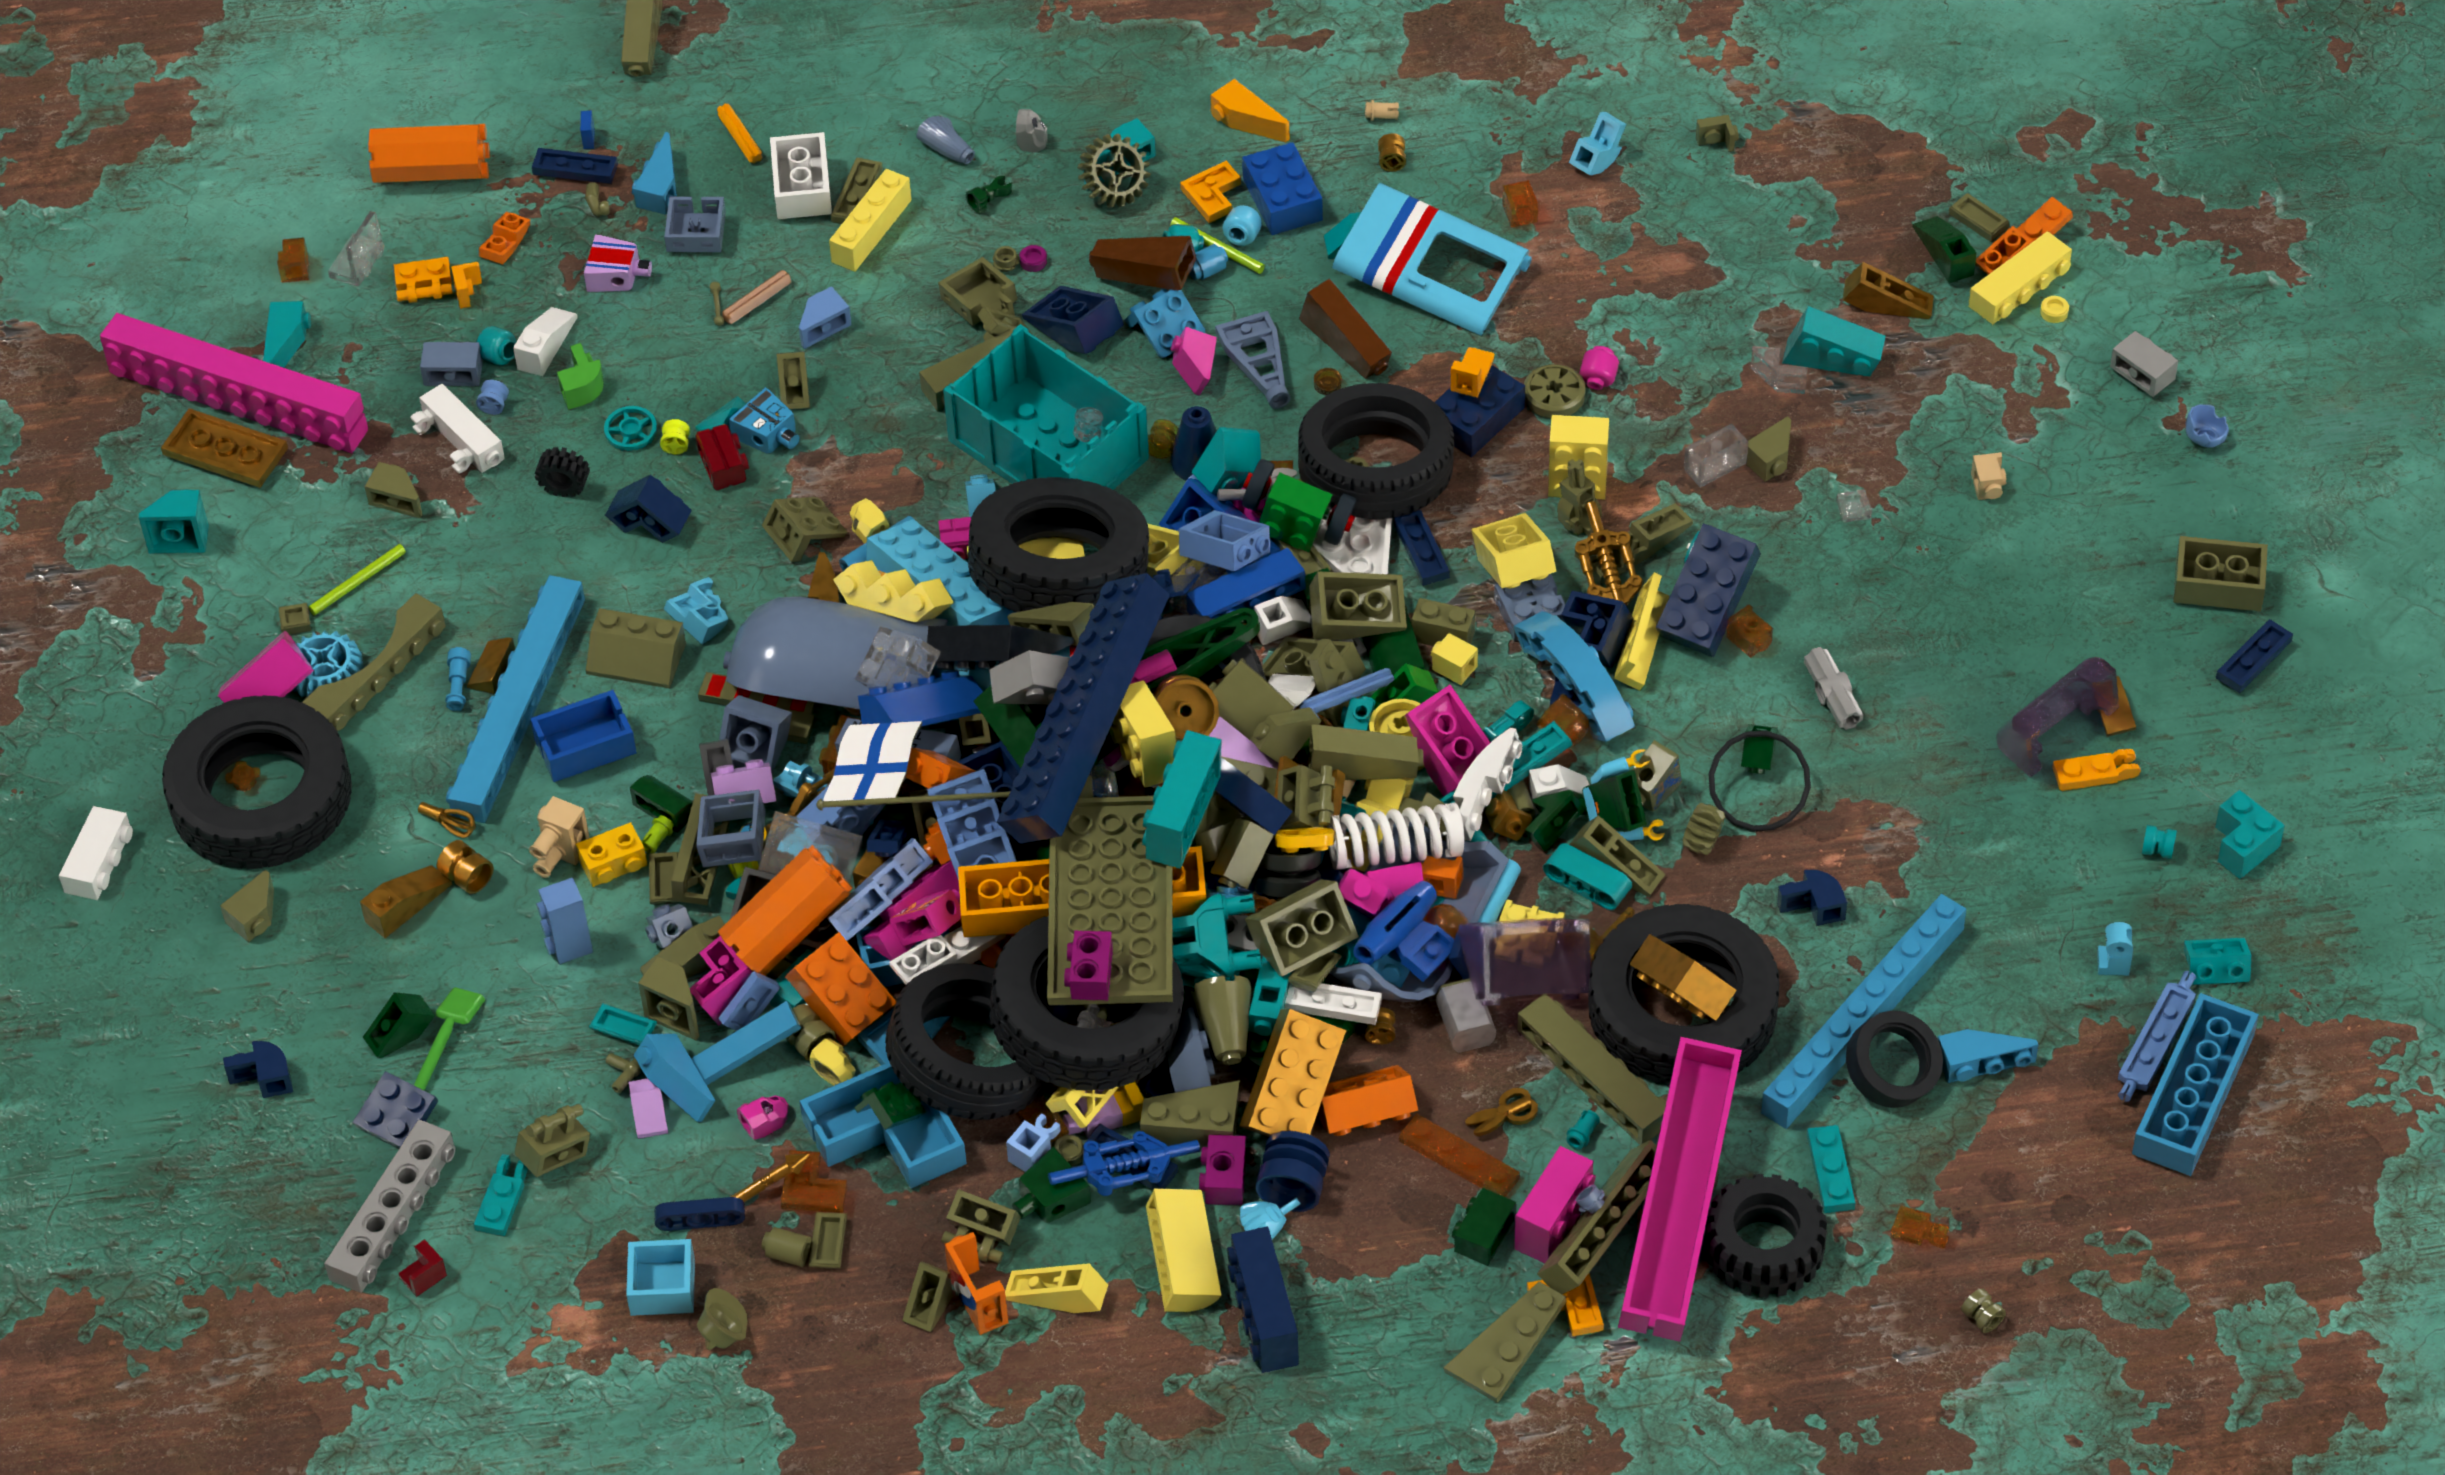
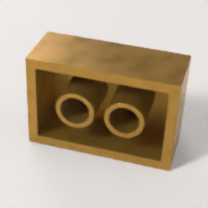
[1630,934,1737,1021]

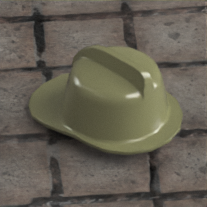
[697,1288,748,1350]

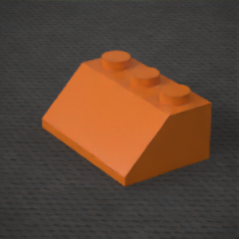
[1318,1065,1419,1136]

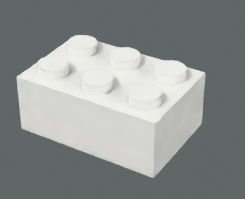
[770,132,832,219]

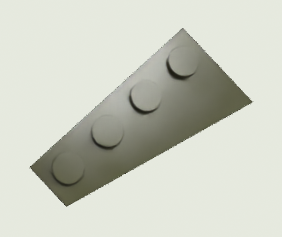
[1443,1282,1567,1403]

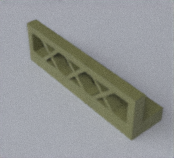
[671,793,731,905]

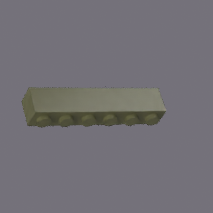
[1517,993,1666,1145]
[1537,1140,1657,1294]

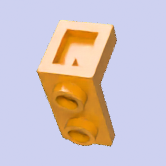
[1451,347,1495,398]

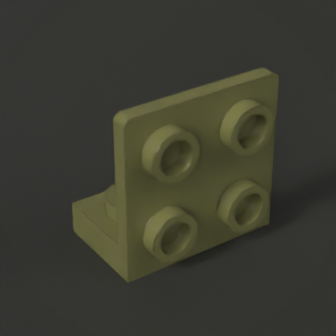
[762,497,847,562]

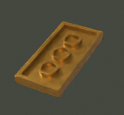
[161,408,288,488]

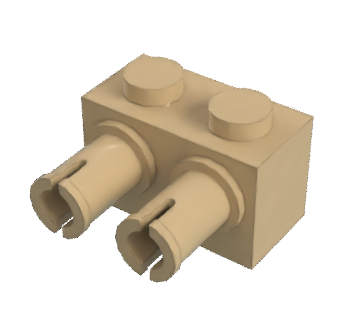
[529,796,590,878]

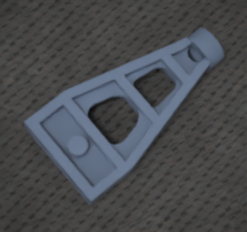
[1215,311,1291,409]

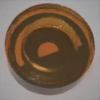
[1314,368,1342,395]

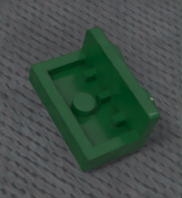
[854,1081,926,1130]

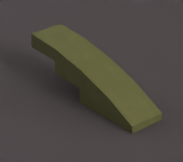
[1590,503,1693,585]

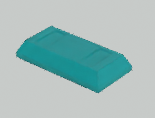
[589,1003,657,1046]

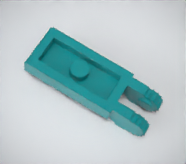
[474,1154,528,1236]

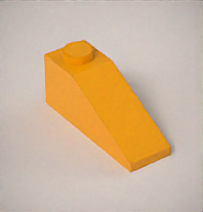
[1210,79,1290,143]

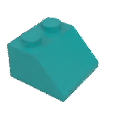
[1192,427,1261,494]
[139,489,209,554]

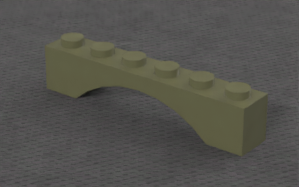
[302,593,446,731]

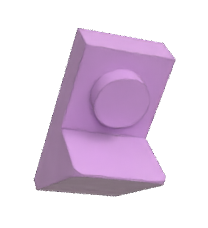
[628,1078,668,1139]

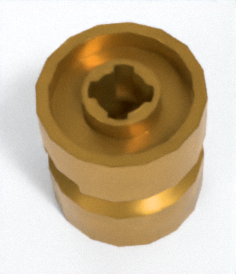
[436,840,494,894]

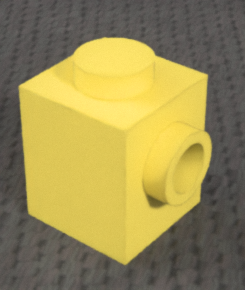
[1431,633,1478,685]

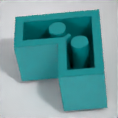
[2215,790,2285,879]

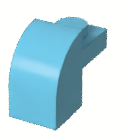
[1569,112,1627,175]

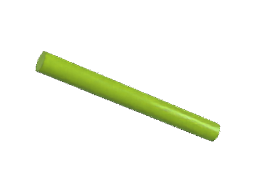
[1170,217,1265,274]
[308,544,406,616]

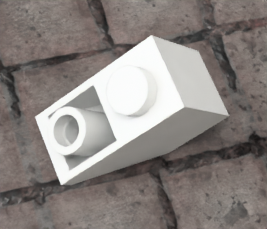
[1253,596,1311,645]

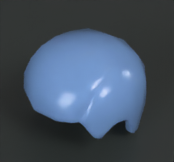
[2185,404,2229,448]

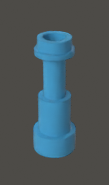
[445,647,471,711]

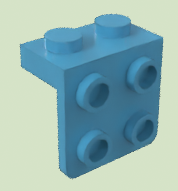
[1124,289,1205,358]

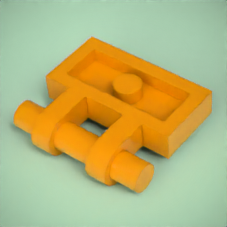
[394,257,453,303]

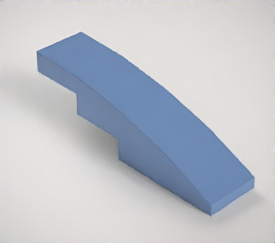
[827,838,933,941]

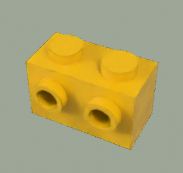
[576,822,648,887]

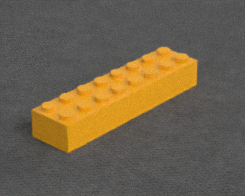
[958,846,1206,938]

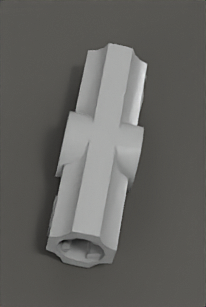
[1804,647,1863,730]

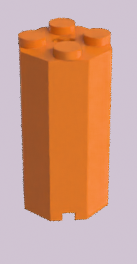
[368,124,490,183]
[717,845,853,976]

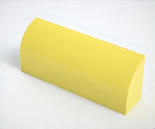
[1146,1189,1221,1312]

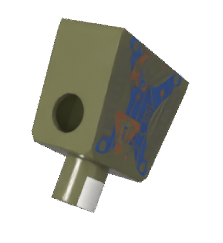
[1632,740,1682,811]

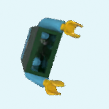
[1578,749,1665,841]

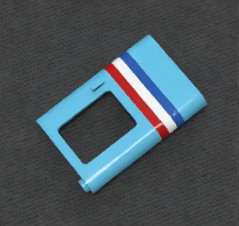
[1332,183,1532,336]

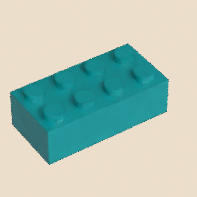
[1142,730,1222,869]

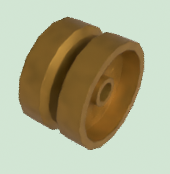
[1153,674,1219,742]

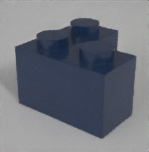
[605,474,692,543]
[1561,591,1634,668]

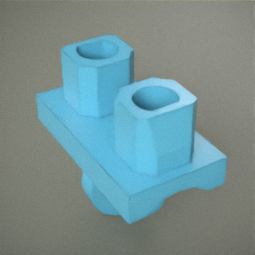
[773,761,827,799]

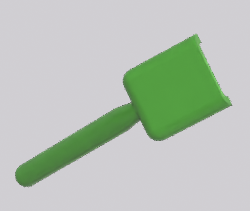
[414,987,485,1090]

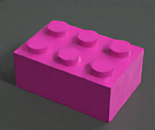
[1515,1146,1596,1263]

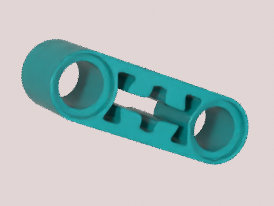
[1543,843,1633,910]

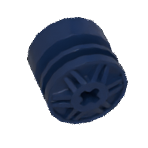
[1256,1131,1330,1212]

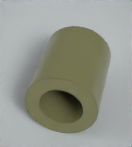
[761,1227,812,1267]

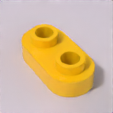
[1275,827,1335,853]

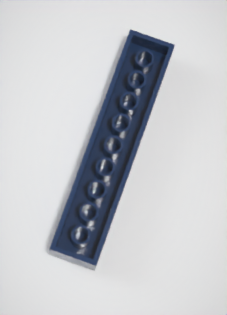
[996,573,1170,844]

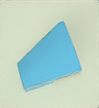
[664,577,728,644]

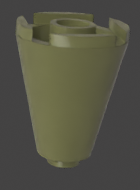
[1190,975,1251,1065]

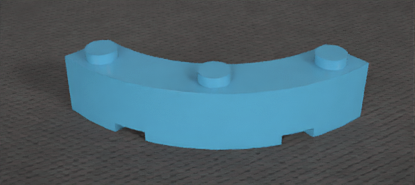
[1513,611,1635,742]

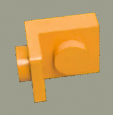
[451,262,482,309]

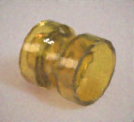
[1148,419,1178,459]

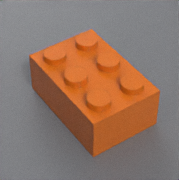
[785,932,896,1047]

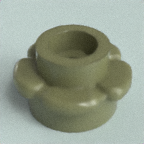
[993,246,1020,272]

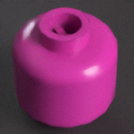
[1579,346,1619,390]

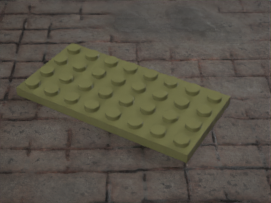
[1047,796,1173,1005]

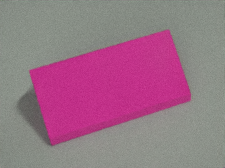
[218,631,314,703]

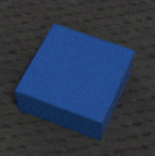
[580,110,595,149]

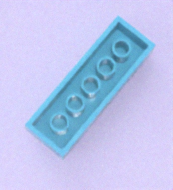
[866,519,1016,626]

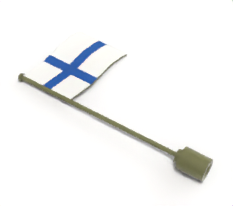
[816,721,1093,811]

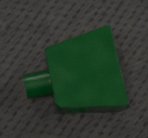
[1012,1147,1091,1223]

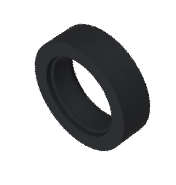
[1846,1011,1943,1108]

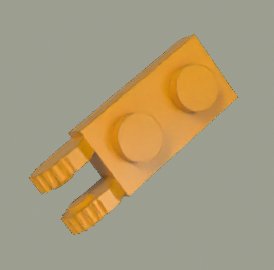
[2052,748,2141,791]

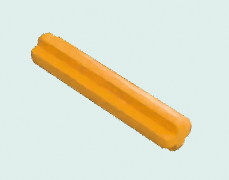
[717,103,762,164]

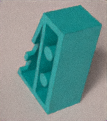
[1782,306,1886,377]

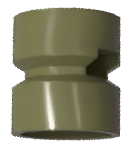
[785,1004,836,1062]

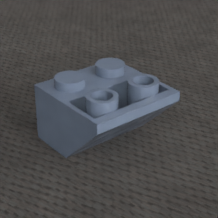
[1167,1006,1215,1093]

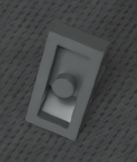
[699,739,733,796]

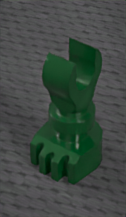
[966,176,1012,214]

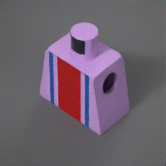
[584,235,652,292]

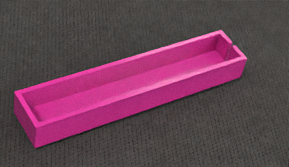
[100,313,369,453]
[1618,1037,1742,1342]

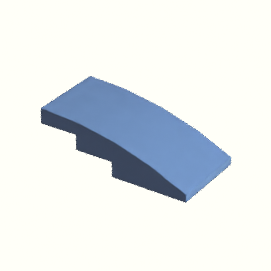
[927,768,1017,880]

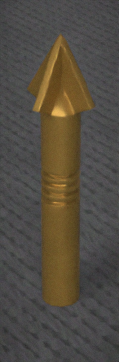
[730,1154,809,1202]

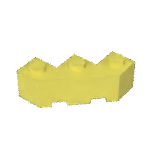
[833,560,954,622]
[1345,778,1415,872]

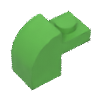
[557,343,604,410]

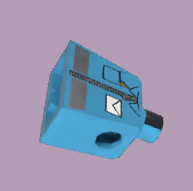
[729,387,800,454]

